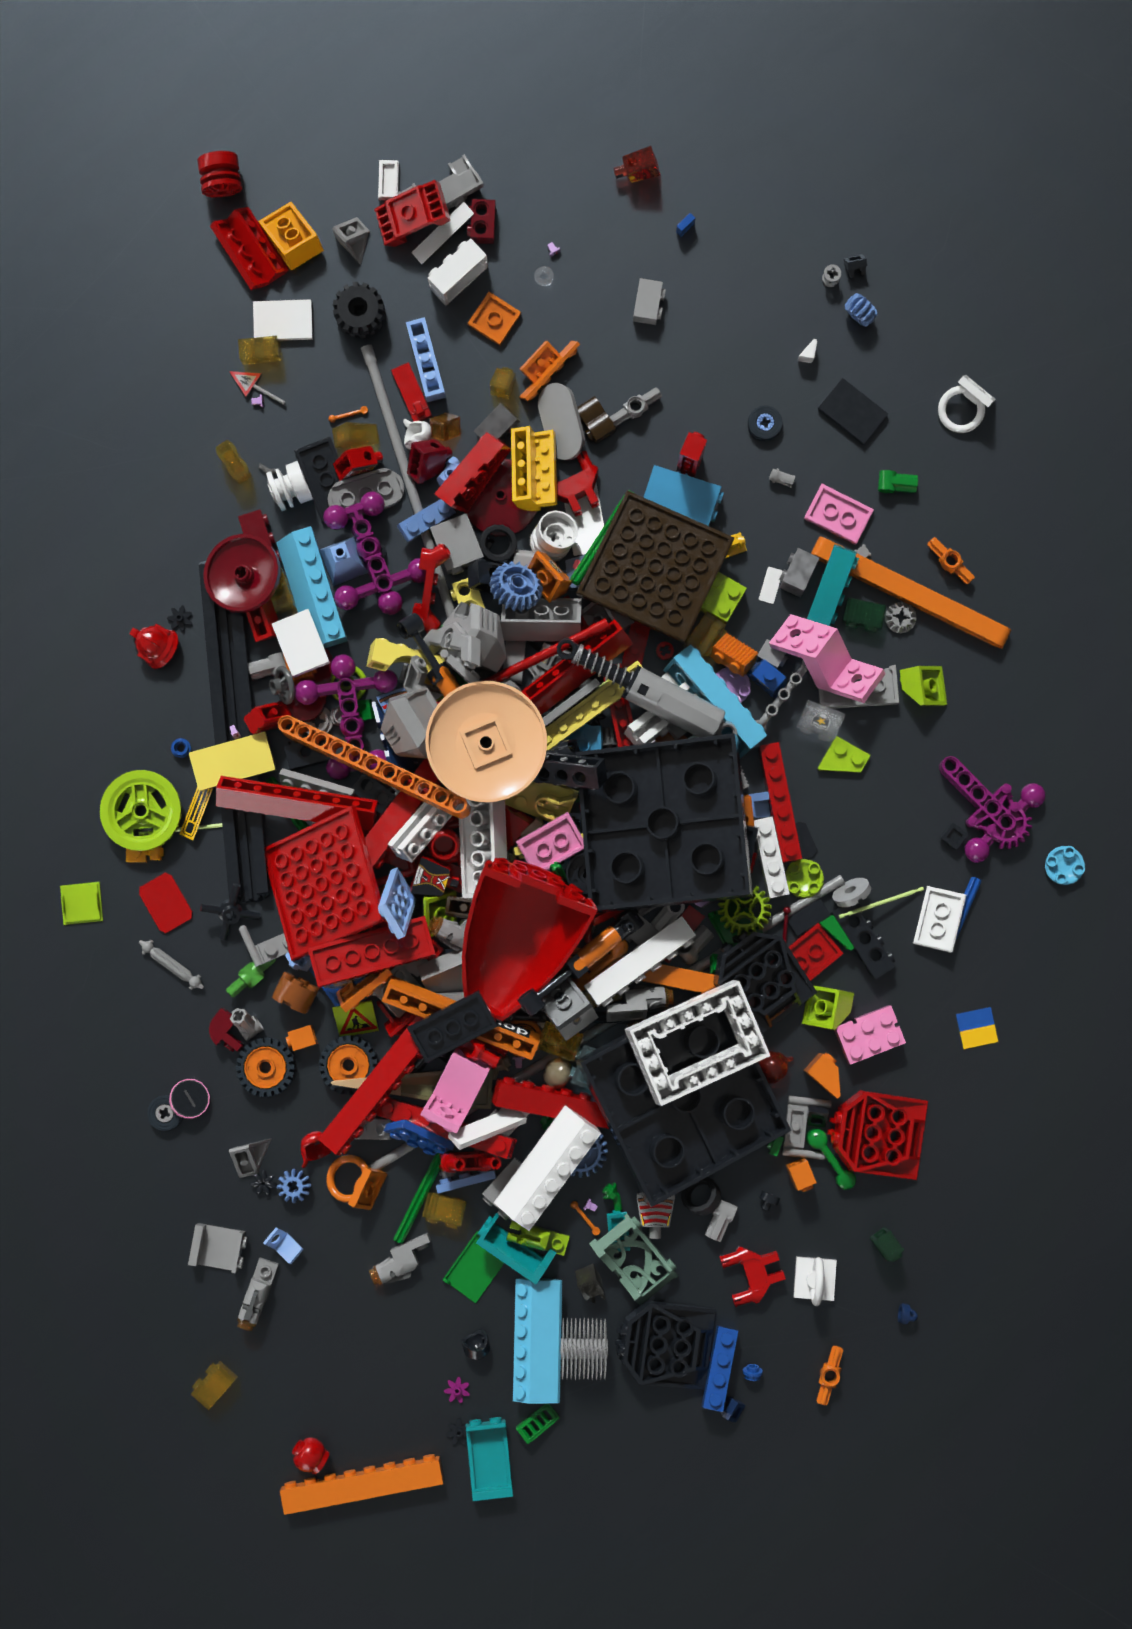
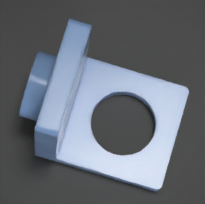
[263,1228,304,1264]

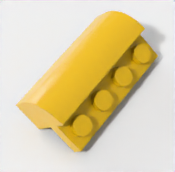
[511,426,557,511]

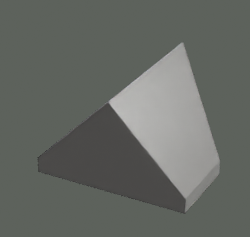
[332,217,370,265]
[229,1138,272,1178]

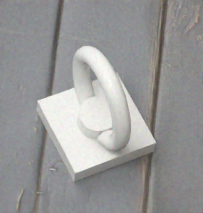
[938,375,996,433]
[793,1256,837,1306]

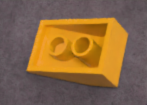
[258,202,324,270]

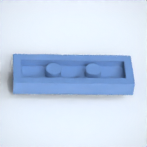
[397,499,456,542]
[436,1169,497,1193]

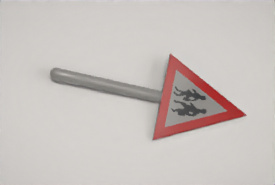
[229,371,285,405]

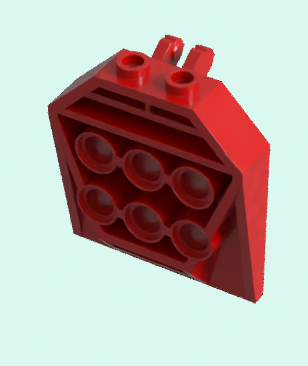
[827,1090,928,1180]

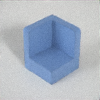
[748,792,770,819]

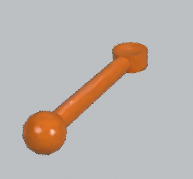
[328,406,368,422]
[571,1201,600,1235]

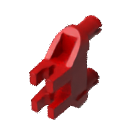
[557,451,599,517]
[457,1038,508,1069]
[440,1152,502,1173]
[719,1247,786,1307]

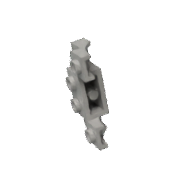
[397,154,484,211]

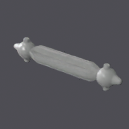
[139,940,204,990]

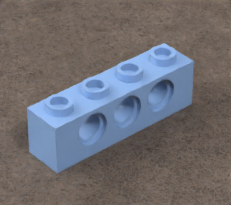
[406,317,446,403]

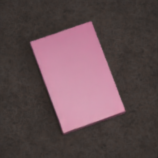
[804,484,874,545]
[516,812,584,870]

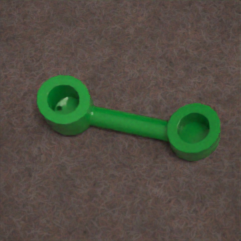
[806,1128,856,1190]

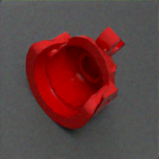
[129,623,178,669]

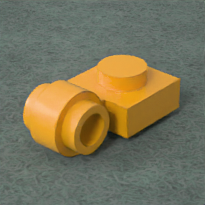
[126,846,164,863]

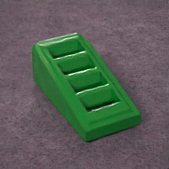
[819,915,854,951]
[516,1403,560,1444]

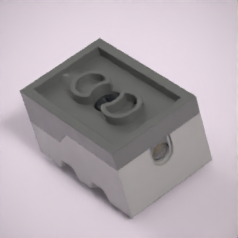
[542,967,599,1041]

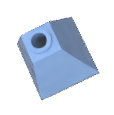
[320,536,368,586]

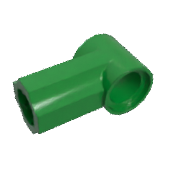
[878,470,918,493]

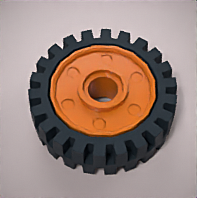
[319,1035,378,1095]
[236,1038,296,1097]

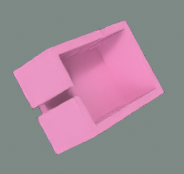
[834,1005,906,1065]

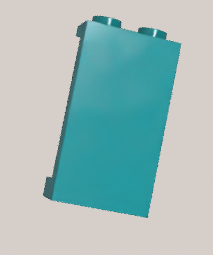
[476,1213,556,1285]
[465,1417,513,1501]

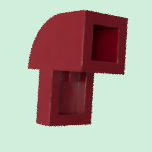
[209,1008,245,1052]

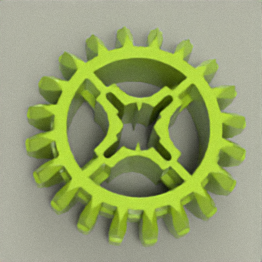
[718,886,772,935]

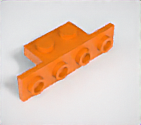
[519,341,580,401]

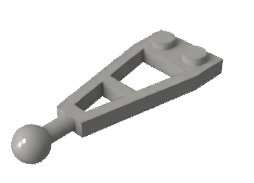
[543,678,601,726]

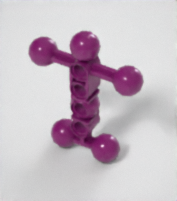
[323,491,426,615]
[295,654,398,780]

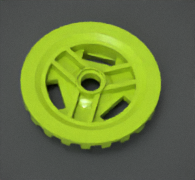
[100,770,182,851]

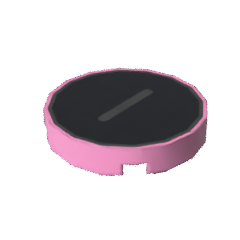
[169,1079,210,1119]

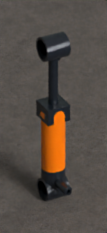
[396,613,490,745]
[517,909,645,1016]

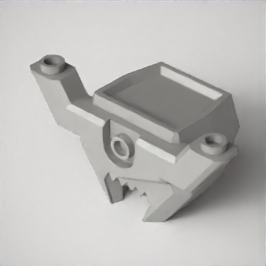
[415,602,507,672]
[381,655,438,759]

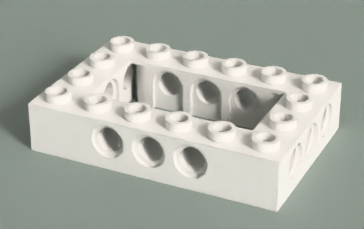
[624,980,770,1106]

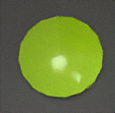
[785,859,824,898]

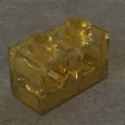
[238,335,282,365]
[271,568,296,615]

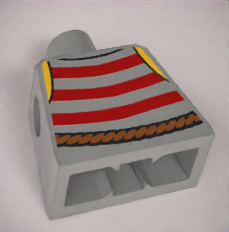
[636,1193,675,1239]

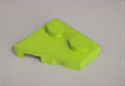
[817,736,871,773]

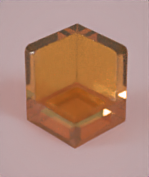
[430,413,461,442]

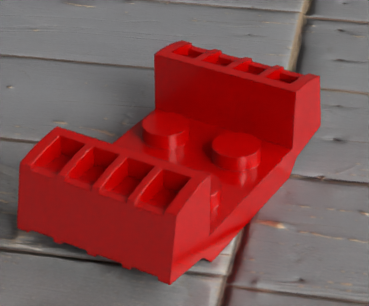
[374,180,451,247]

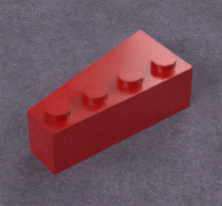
[434,432,511,513]

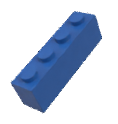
[701,1326,738,1412]

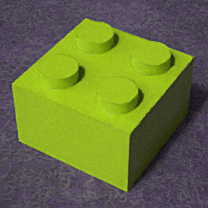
[700,572,747,625]

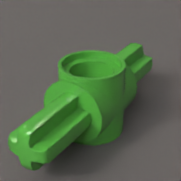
[226,959,276,998]

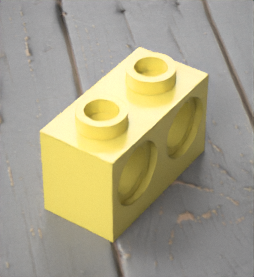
[450,578,485,608]

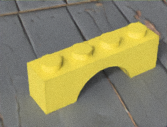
[366,638,443,687]

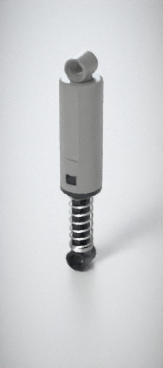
[557,638,737,737]

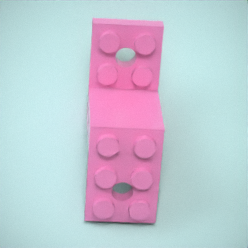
[769,614,886,703]
[420,1048,499,1134]

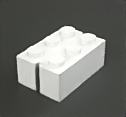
[428,238,488,306]

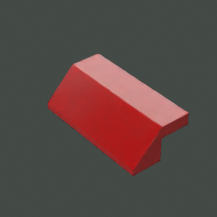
[210,207,289,290]

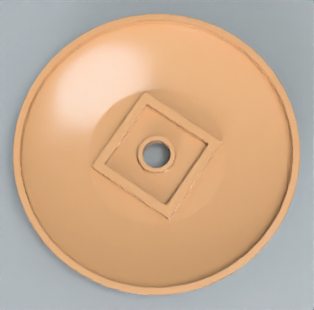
[425,681,547,803]

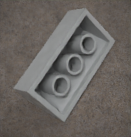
[501,598,582,642]

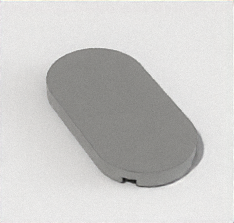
[538,383,585,460]
[328,468,404,520]

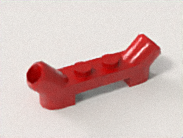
[412,543,451,634]

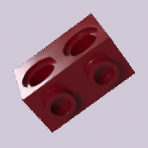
[467,199,496,244]

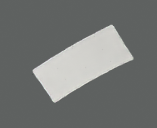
[564,483,604,556]

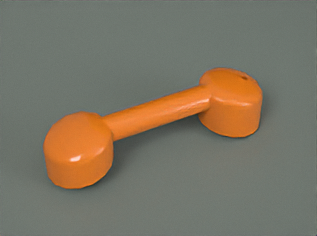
[571,939,628,991]

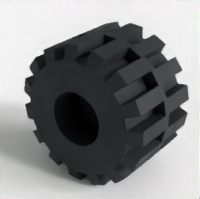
[333,282,385,338]

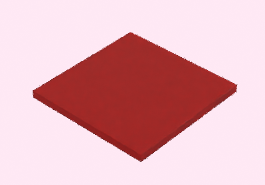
[265,806,386,961]

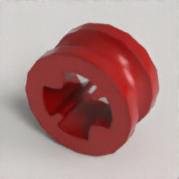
[656,642,674,660]

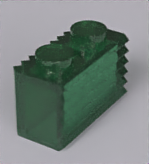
[841,598,886,633]
[870,1227,904,1262]

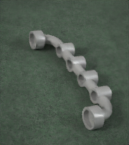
[755,661,808,731]

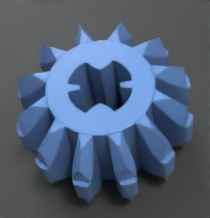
[845,293,877,327]
[277,1169,311,1203]

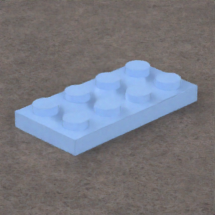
[378,867,417,939]

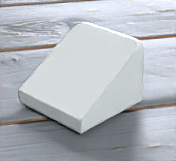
[798,339,817,363]

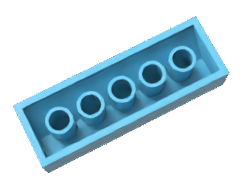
[276,526,348,648]
[663,644,767,759]
[513,1277,562,1404]

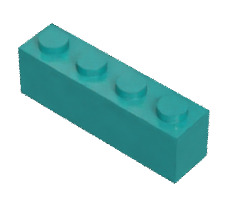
[807,544,859,626]

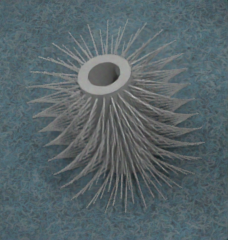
[560,1318,608,1380]

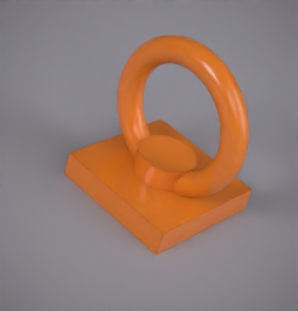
[326,1154,387,1210]

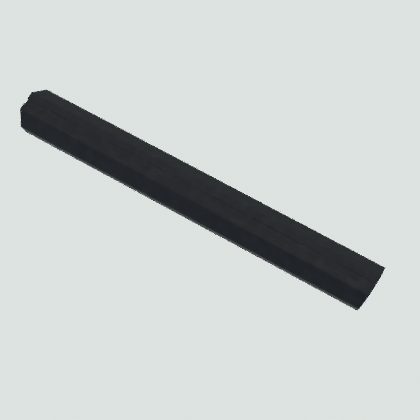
[199,561,270,903]

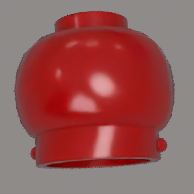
[427,827,461,861]
[292,1437,329,1474]

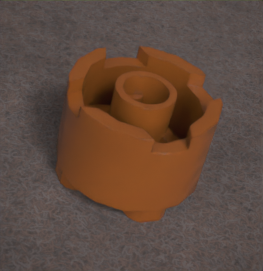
[272,972,319,1014]

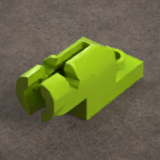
[506,1221,570,1256]

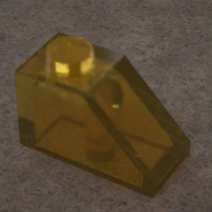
[489,367,516,400]
[332,422,379,449]

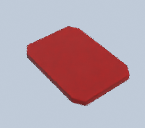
[139,872,193,933]

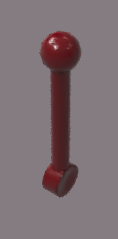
[783,907,791,942]

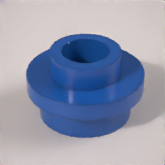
[171,738,191,758]
[743,1364,763,1381]

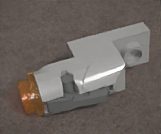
[428,916,467,952]
[606,985,674,1022]
[369,1233,431,1285]
[237,1257,279,1331]

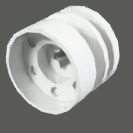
[266,461,313,511]
[530,510,578,562]

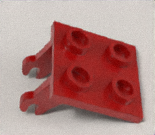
[376,1000,417,1037]

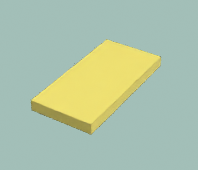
[189,732,276,791]

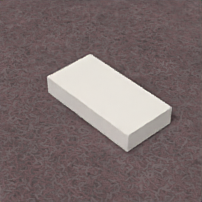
[378,160,399,200]

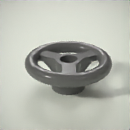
[269,666,295,705]

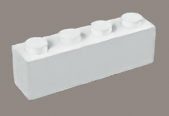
[754,816,789,899]

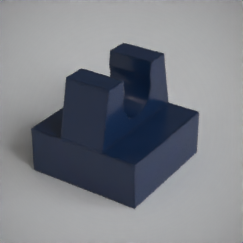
[719,1396,746,1423]

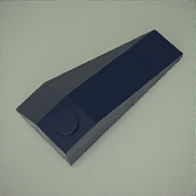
[371,701,419,777]

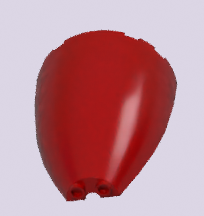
[462,858,598,1021]

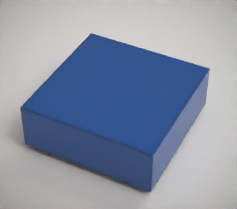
[676,213,695,237]

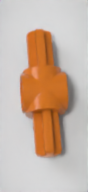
[927,537,975,584]
[816,1346,843,1405]

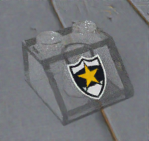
[796,700,846,742]

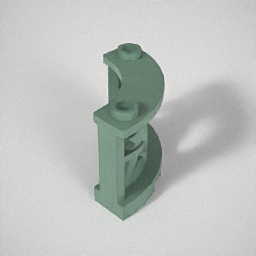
[589,1214,678,1305]

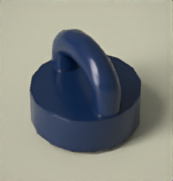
[897,1303,918,1324]

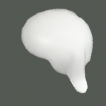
[403,419,432,450]

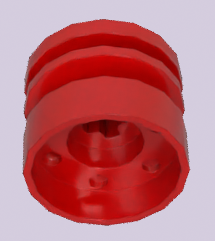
[197,151,242,197]

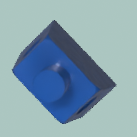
[747,659,787,699]

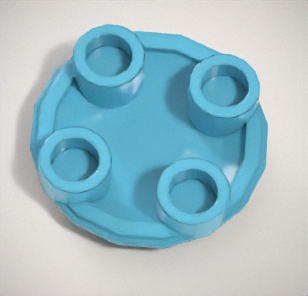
[1045,846,1085,885]

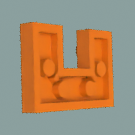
[336,968,392,1012]

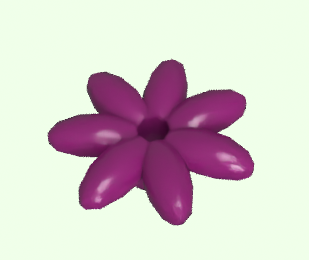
[444,1377,470,1403]

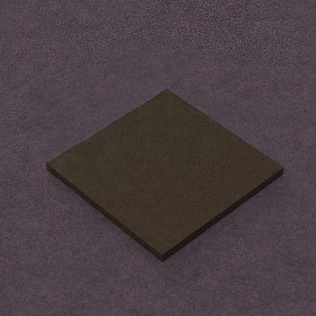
[576,490,734,643]

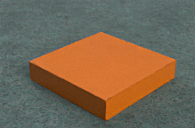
[468,292,521,346]

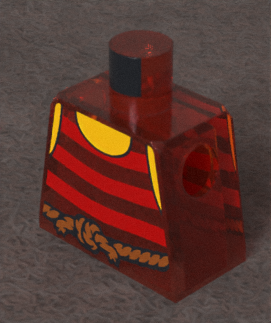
[613,146,661,183]

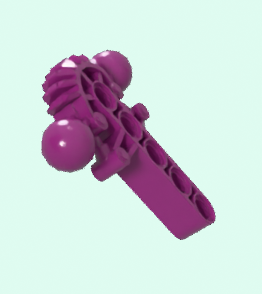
[939,756,1046,863]

